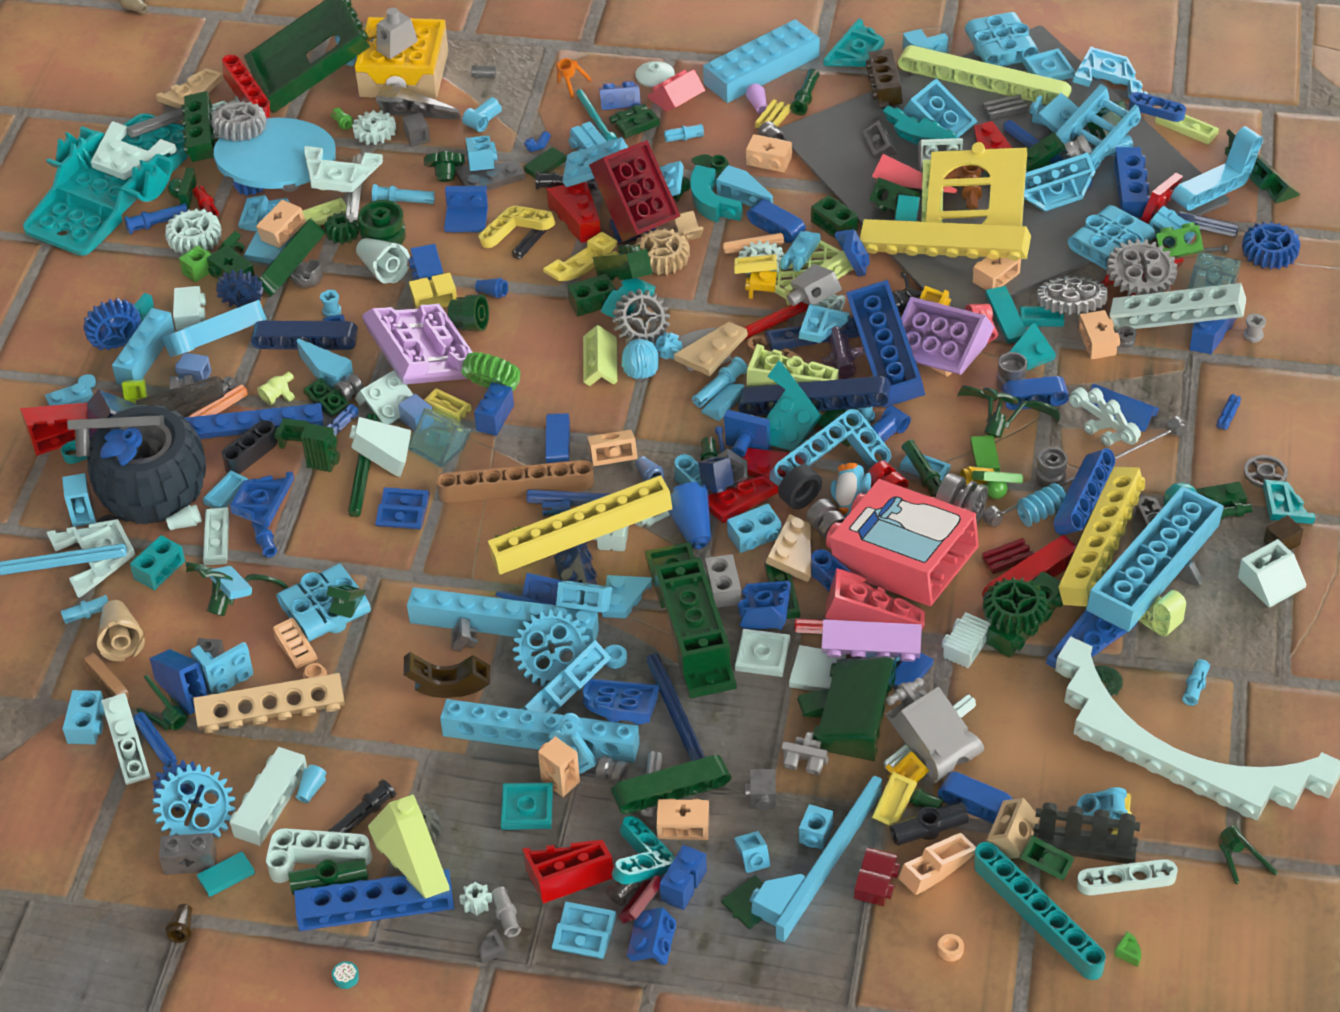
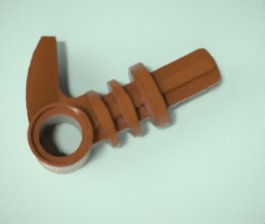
[944,165,982,210]

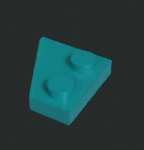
[1010,323,1056,371]

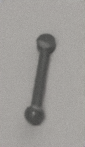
[1204,245,1229,253]

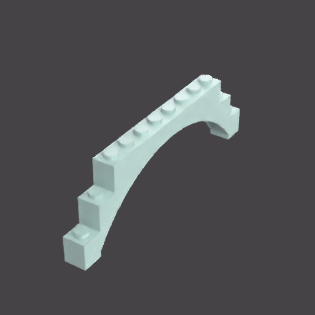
[1055,636,1340,821]

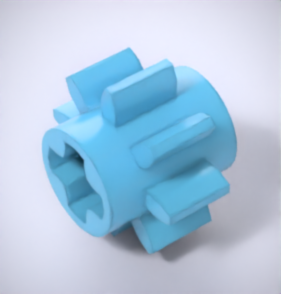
[655,332,682,360]

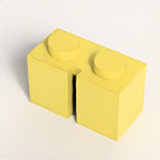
[409,273,457,309]

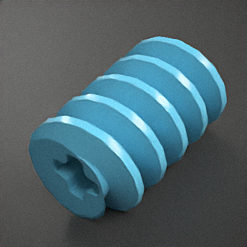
[1017,483,1066,527]

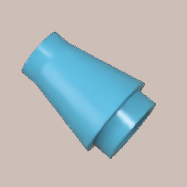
[296,764,327,803]

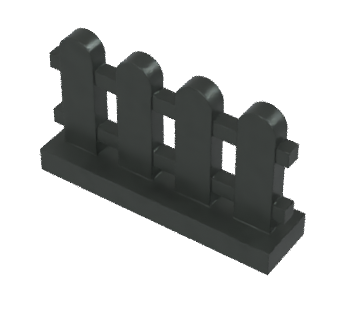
[1033,802,1141,864]

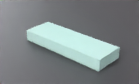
[203,507,230,565]

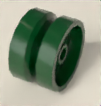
[358,200,406,245]

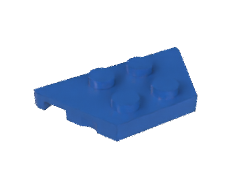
[230,472,294,527]

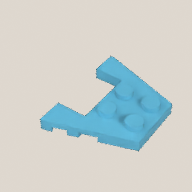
[1072,47,1147,98]

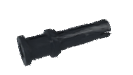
[535,171,596,190]
[328,779,396,833]

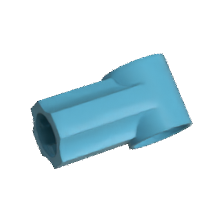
[462,97,502,132]

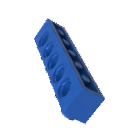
[294,869,454,931]

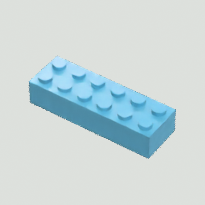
[703,19,820,103]

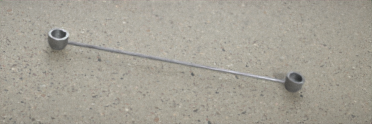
[982,416,1187,527]

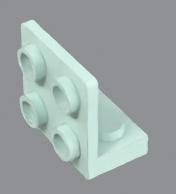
[355,370,413,425]

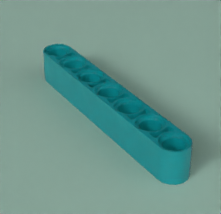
[974,842,1106,980]

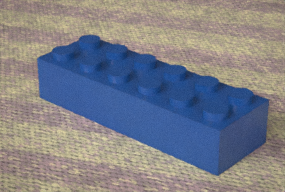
[846,280,925,408]

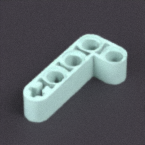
[266,828,372,883]

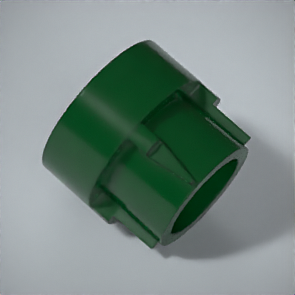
[448,295,489,331]

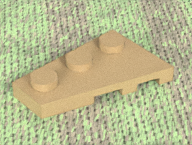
[674,322,748,376]

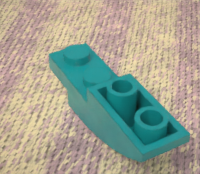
[883,105,957,145]

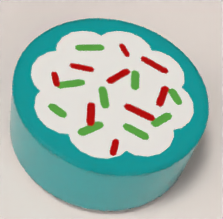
[332,961,359,989]

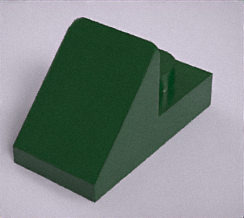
[326,584,366,618]
[1019,835,1075,881]

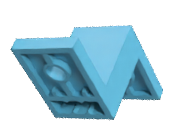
[562,137,684,196]

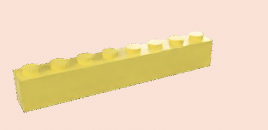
[860,219,1031,261]
[488,475,672,575]

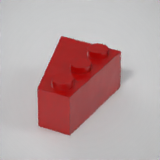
[546,181,601,243]
[20,402,88,456]
[522,840,614,904]

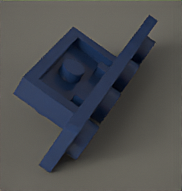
[554,541,598,585]

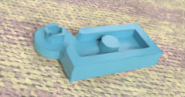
[45,374,96,406]
[548,713,598,774]

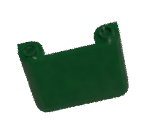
[813,656,896,762]

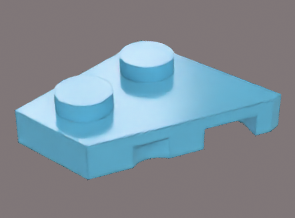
[602,575,652,618]

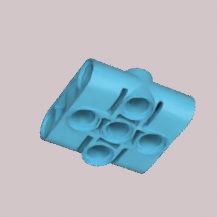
[965,12,1038,67]
[1068,205,1155,270]
[276,563,371,642]

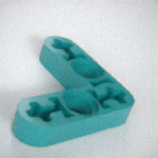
[612,816,675,884]

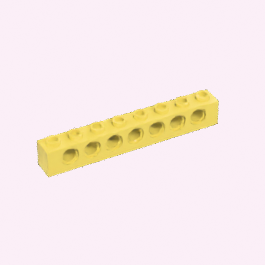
[1059,467,1145,606]

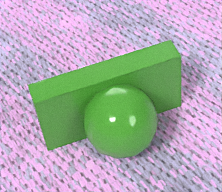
[972,470,1023,500]

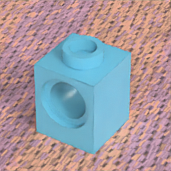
[799,804,833,850]

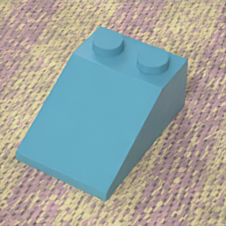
[902,79,978,138]

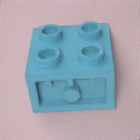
[191,642,254,695]

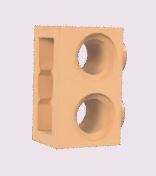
[538,736,580,797]

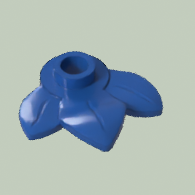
[100,427,142,466]

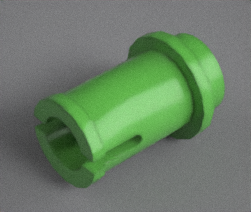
[331,107,353,130]

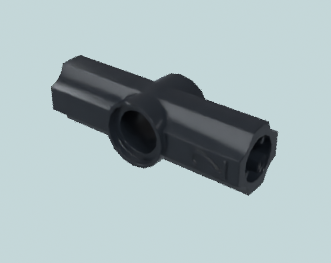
[889,801,969,846]

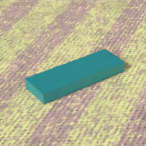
[985,286,1027,344]

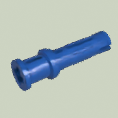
[124,203,188,234]

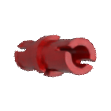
[192,185,219,217]

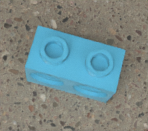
[465,135,497,171]
[727,504,781,553]
[556,581,612,612]
[63,690,106,744]

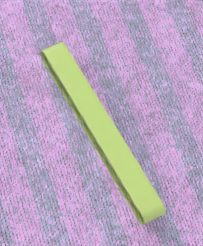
[898,45,1072,105]

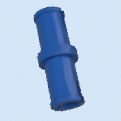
[251,522,277,558]

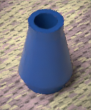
[475,278,508,299]

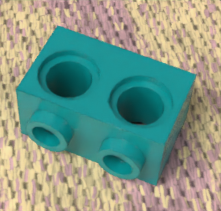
[130,535,186,591]

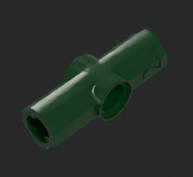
[288,858,368,895]

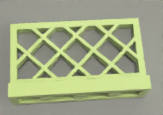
[775,240,853,306]

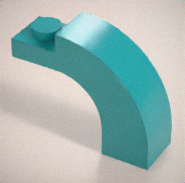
[690,165,743,222]

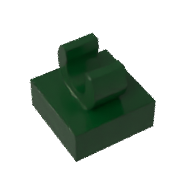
[218,230,245,253]

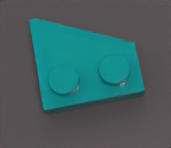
[1263,480,1316,524]

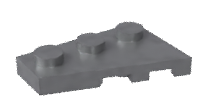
[455,161,525,191]

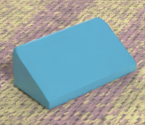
[701,384,745,421]

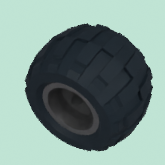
[87,405,206,524]

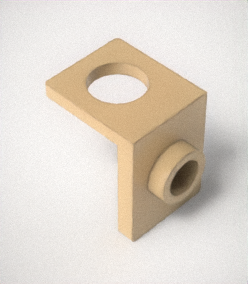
[674,211,703,241]

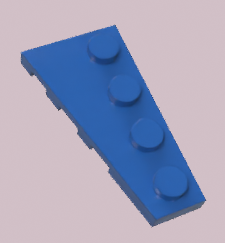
[1046,610,1137,669]

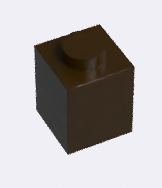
[1263,515,1304,550]

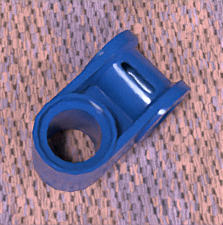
[811,549,851,592]

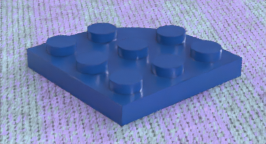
[583,679,659,724]

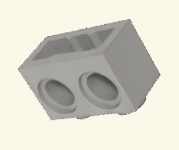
[704,554,741,608]

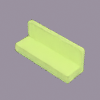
[583,325,617,386]

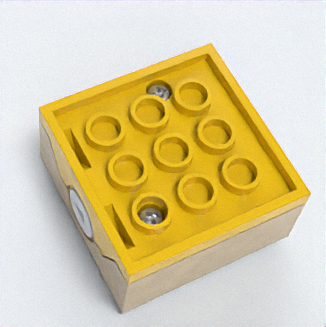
[355,17,449,100]

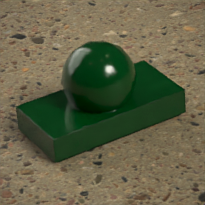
[168,168,197,210]

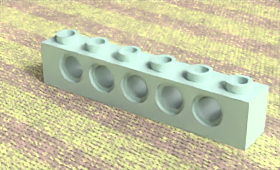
[1109,283,1246,331]

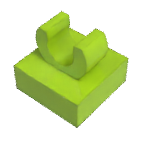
[122,379,148,403]

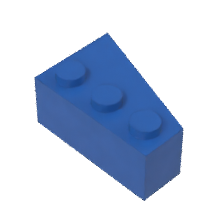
[1190,295,1246,354]

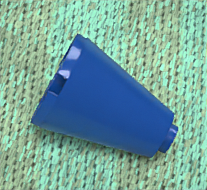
[668,482,711,549]

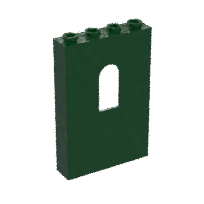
[244,0,370,113]

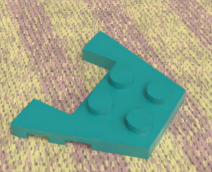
[766,360,822,452]

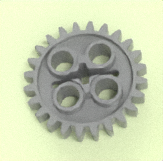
[1106,239,1178,296]
[1037,276,1107,315]

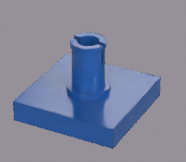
[724,410,771,457]

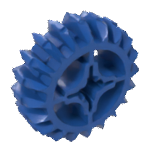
[1242,221,1301,270]
[83,298,142,350]

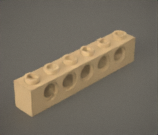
[193,673,345,733]

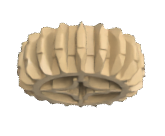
[634,228,690,276]

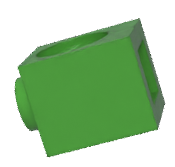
[179,246,212,283]

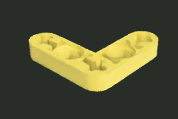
[479,206,555,248]

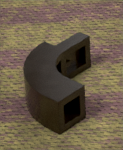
[403,652,490,698]

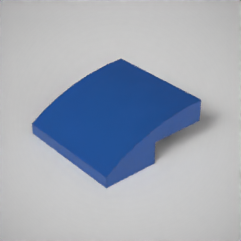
[375,487,430,530]

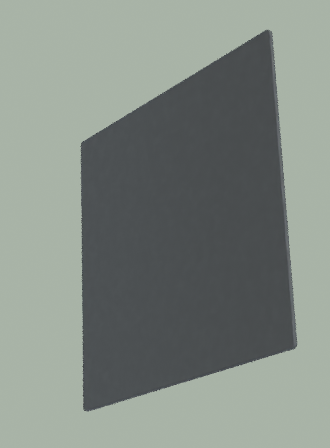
[778,26,1229,310]

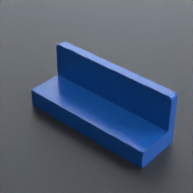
[1084,384,1159,432]

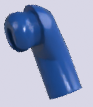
[524,131,551,152]

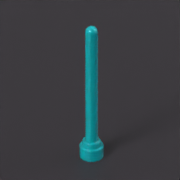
[576,89,617,141]

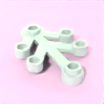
[1069,387,1141,447]

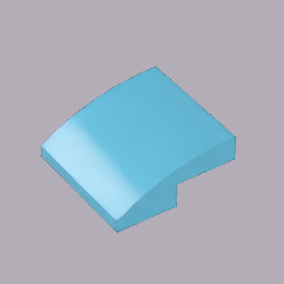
[238,195,290,231]
[552,901,617,959]

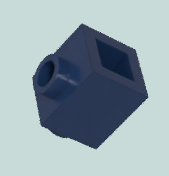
[698,457,734,493]

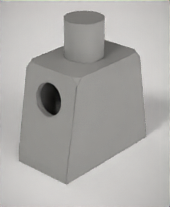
[377,8,418,59]
[787,264,842,306]

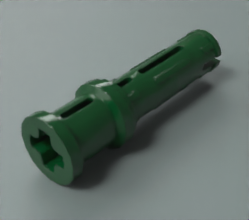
[790,69,820,116]
[901,439,942,497]

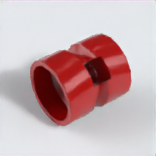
[868,461,909,489]

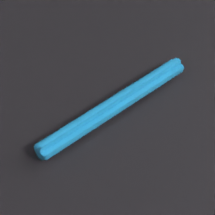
[0,543,127,575]

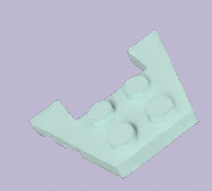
[91,121,177,180]
[304,146,383,192]
[47,519,136,598]

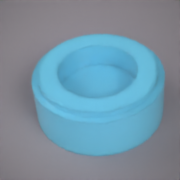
[605,645,627,669]

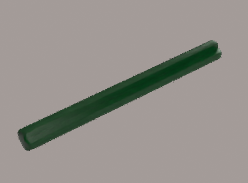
[348,414,378,517]

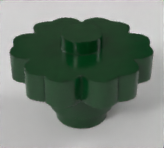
[424,151,465,182]

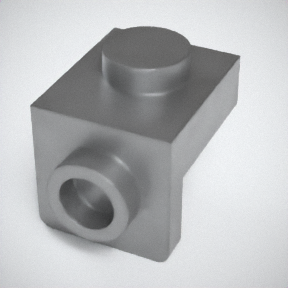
[716,449,747,488]

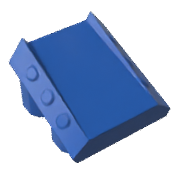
[738,581,791,630]

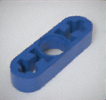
[1129,92,1186,122]

